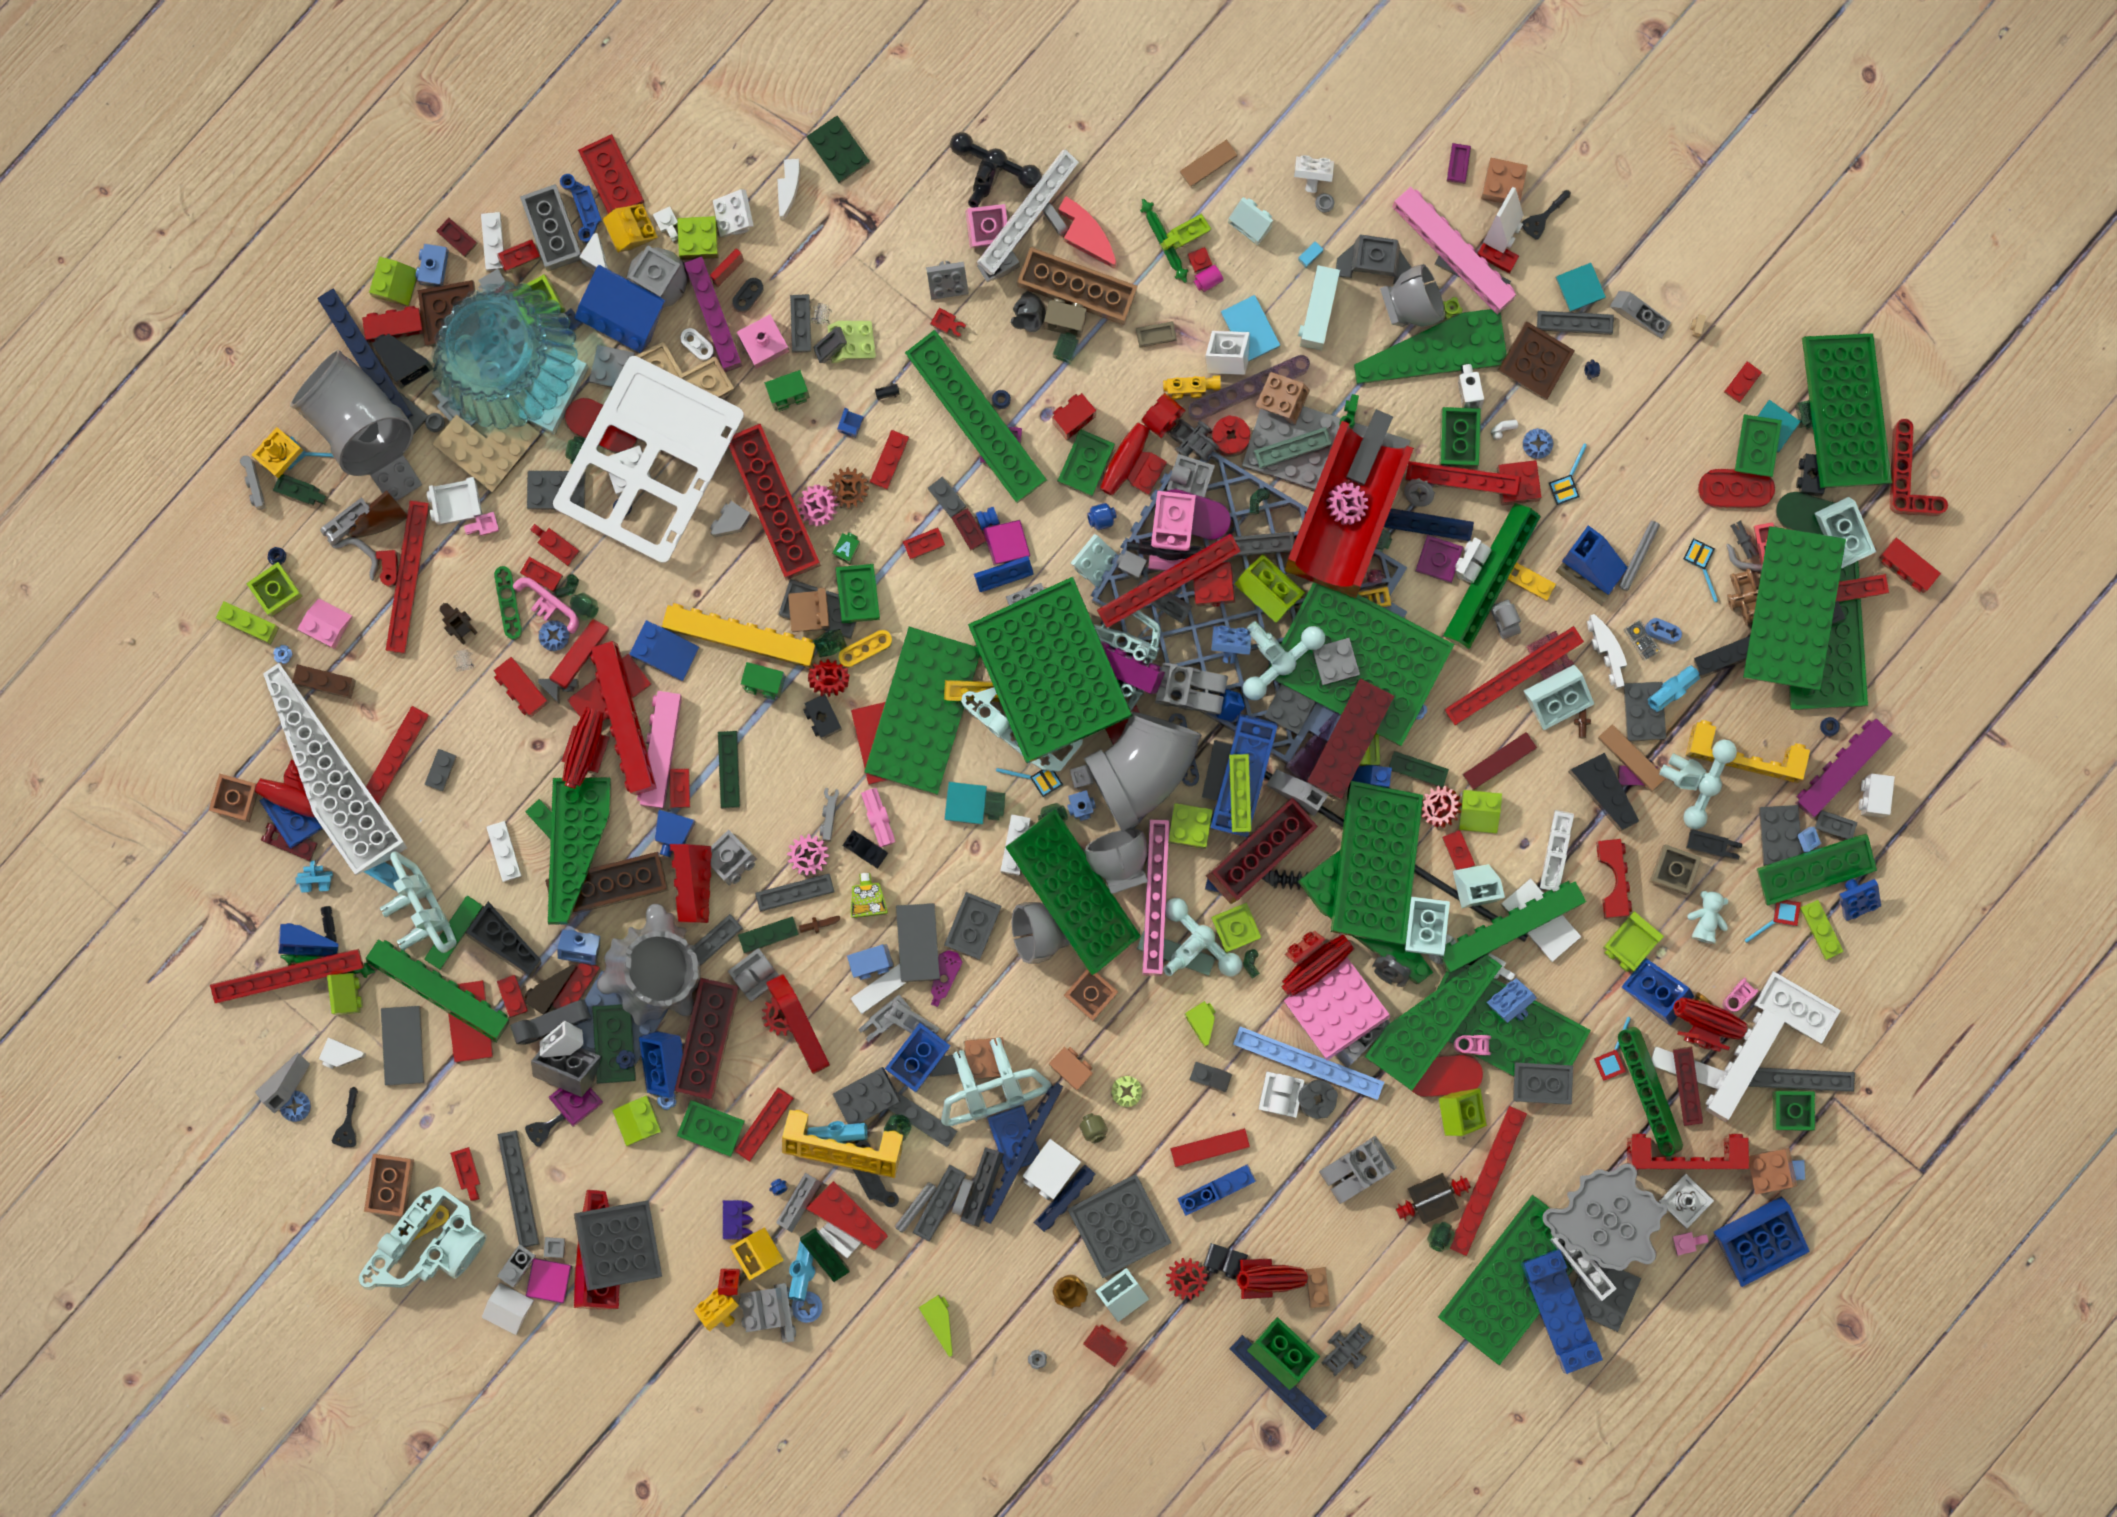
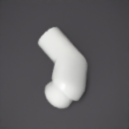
[1491,420,1518,440]

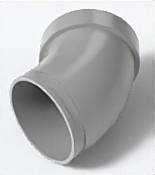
[290,349,414,476]
[1084,712,1202,832]

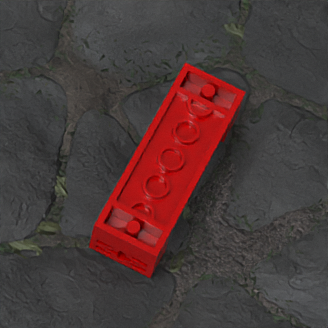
[1627,1134,1749,1169]

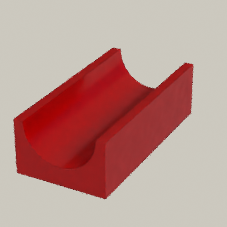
[1284,421,1414,598]

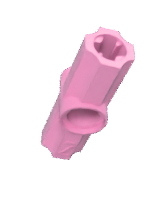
[861,788,895,848]

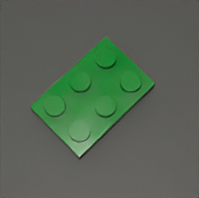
[1734,414,1782,477]
[1057,429,1115,497]
[835,564,880,623]
[677,1100,745,1157]

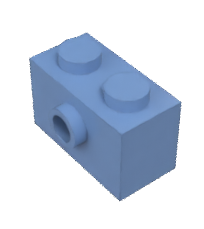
[416,244,449,287]
[557,929,600,965]
[847,944,894,980]

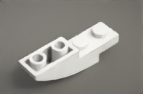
[1587,614,1627,689]

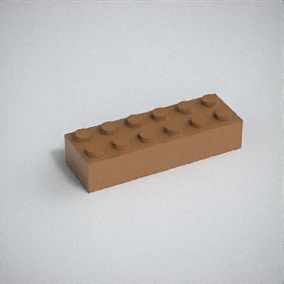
[1017,247,1138,325]

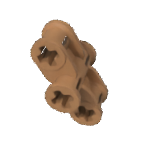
[1727,568,1759,626]

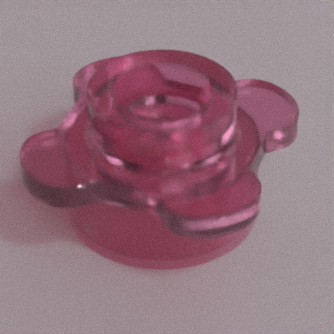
[1366,569,1385,583]

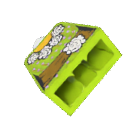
[851,873,888,918]

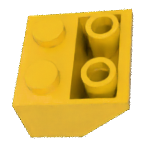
[603,204,658,253]
[730,1227,784,1281]

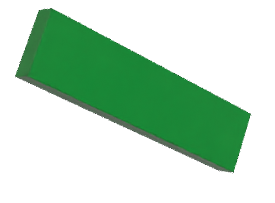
[424,896,483,970]

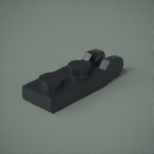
[1686,829,1743,860]

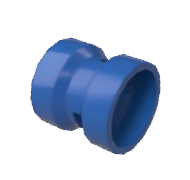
[976,507,1000,530]

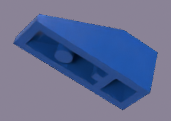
[278,923,338,956]

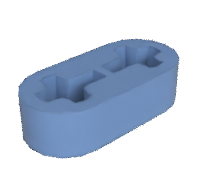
[1645,618,1682,644]

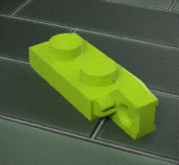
[1160,213,1212,251]

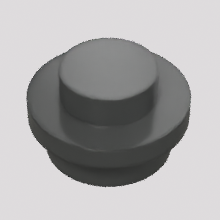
[425,413,445,432]

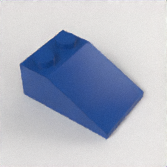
[629,620,699,681]
[1622,958,1694,1026]
[885,1023,951,1093]
[639,1031,683,1098]

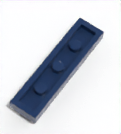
[1033,1165,1095,1232]

